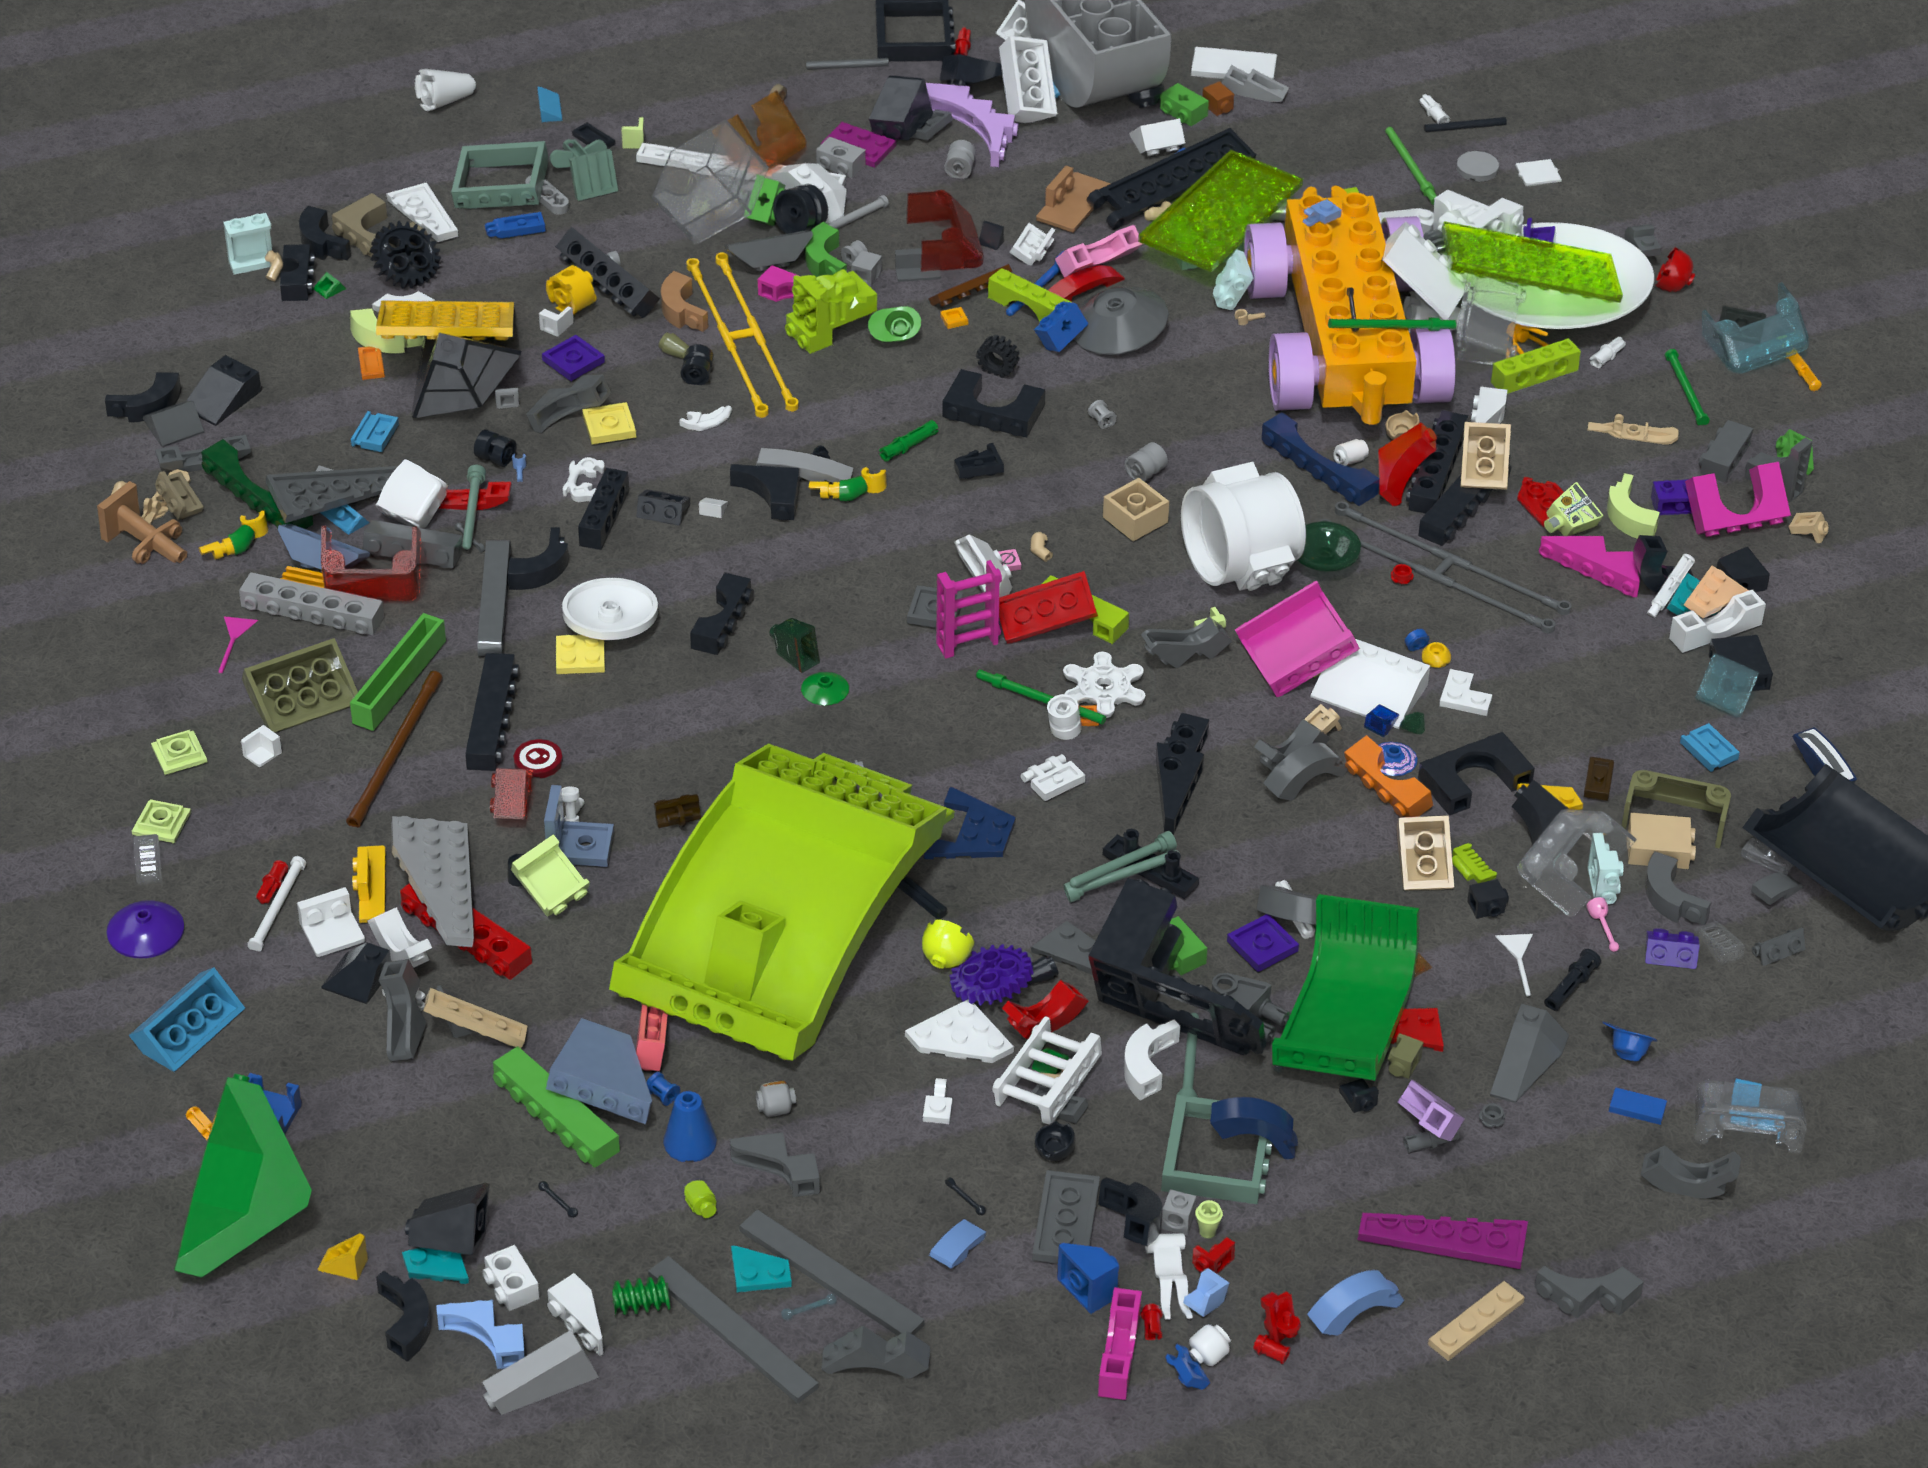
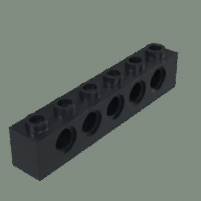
[555,227,660,318]
[1406,410,1468,514]

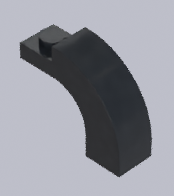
[299,206,351,261]
[105,372,181,423]
[508,527,569,590]
[1633,535,1694,593]
[1098,1177,1162,1246]
[376,1271,431,1362]

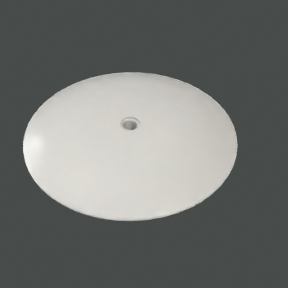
[1457,223,1654,329]

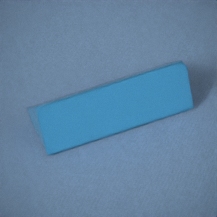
[538,87,562,122]
[320,504,370,535]

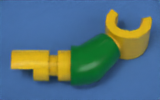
[809,467,887,501]
[199,511,269,560]

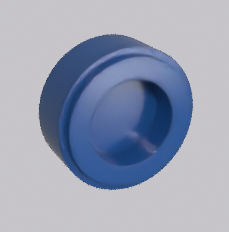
[1404,629,1430,651]

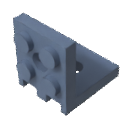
[544,785,614,867]

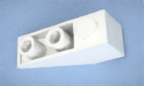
[1471,387,1507,424]
[547,1273,603,1356]

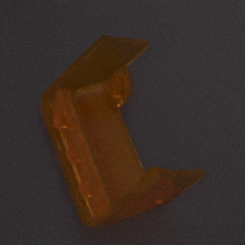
[712,90,806,171]

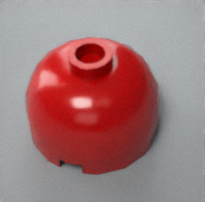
[1655,247,1695,292]

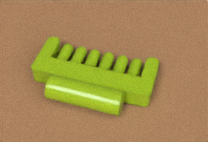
[1452,843,1497,883]

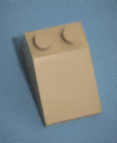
[1461,422,1511,490]
[1397,816,1454,890]

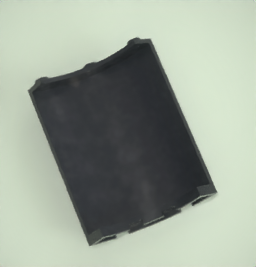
[1742,764,1928,931]

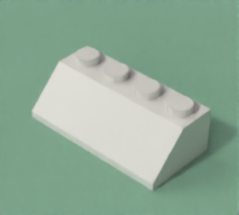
[999,36,1057,123]

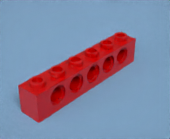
[400,883,532,980]

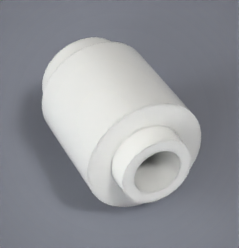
[1334,439,1369,466]

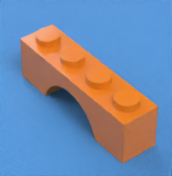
[1344,735,1433,817]

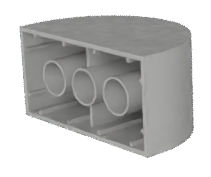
[1024,0,1171,107]

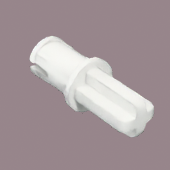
[1420,94,1450,123]
[1590,337,1625,368]

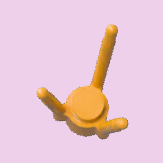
[1506,323,1549,355]

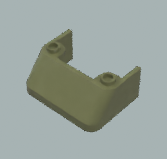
[1621,770,1731,849]

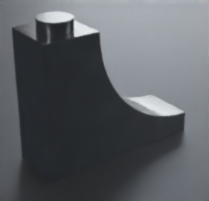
[730,464,800,520]
[1511,780,1580,873]

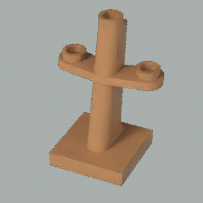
[97,481,187,564]

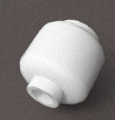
[1189,1325,1231,1366]

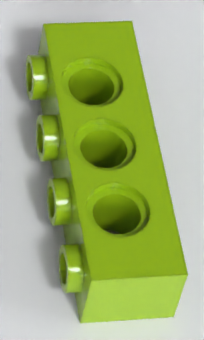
[1491,338,1581,394]

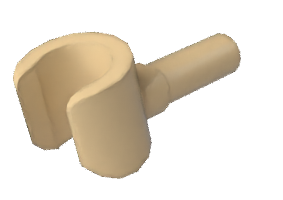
[1235,309,1265,325]

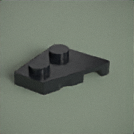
[954,443,1004,479]

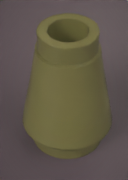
[659,332,690,359]

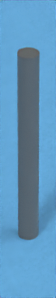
[806,58,888,69]

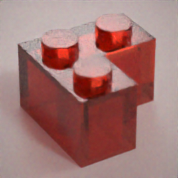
[490,768,533,820]

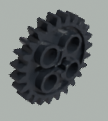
[370,221,441,289]

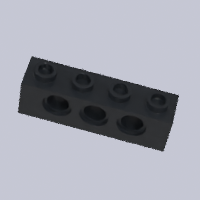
[578,468,629,550]

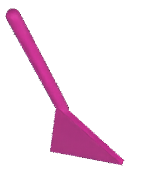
[218,617,258,673]

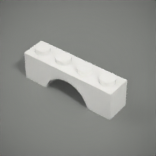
[1669,590,1766,653]

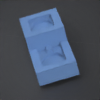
[929,1219,986,1268]

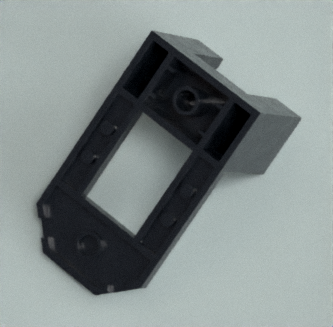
[1088,878,1267,1055]

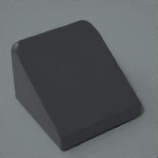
[978,221,1004,250]

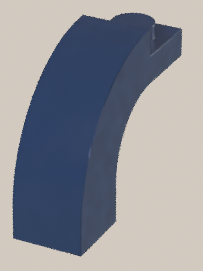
[1210,1097,1298,1159]

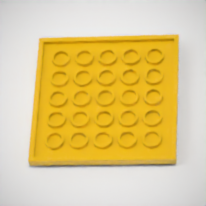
[376,300,514,340]

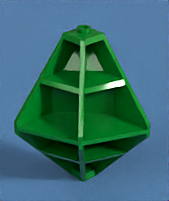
[174,1073,312,1277]

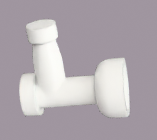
[562,787,584,822]

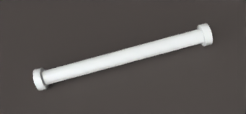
[247,856,306,951]

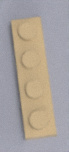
[423,988,527,1048]
[1428,1281,1524,1361]

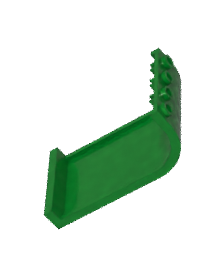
[1272,894,1419,1080]

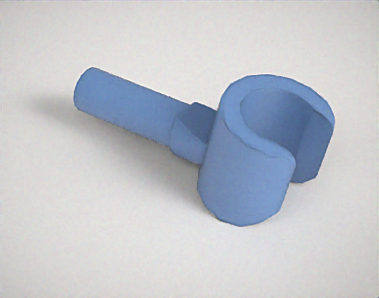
[512,454,526,482]

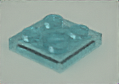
[1695,653,1759,717]

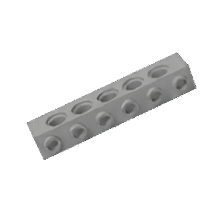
[239,572,384,635]

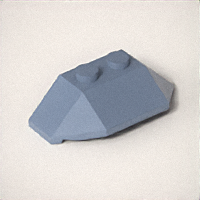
[278,524,370,576]

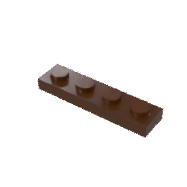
[928,264,1012,307]

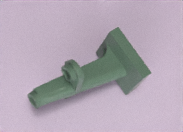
[550,139,618,201]

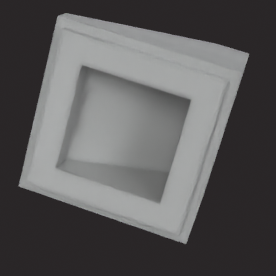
[495,388,519,409]

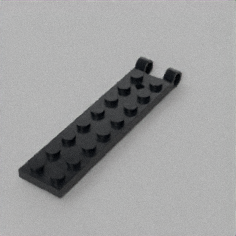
[1086,128,1257,230]

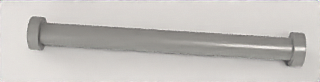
[828,195,889,229]

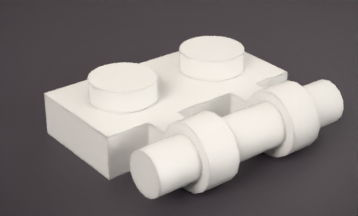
[1021,754,1085,801]

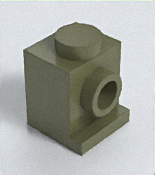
[1388,1033,1423,1079]

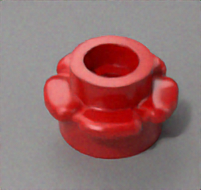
[1391,564,1414,585]

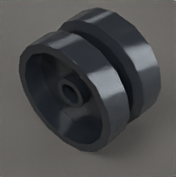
[773,184,828,234]

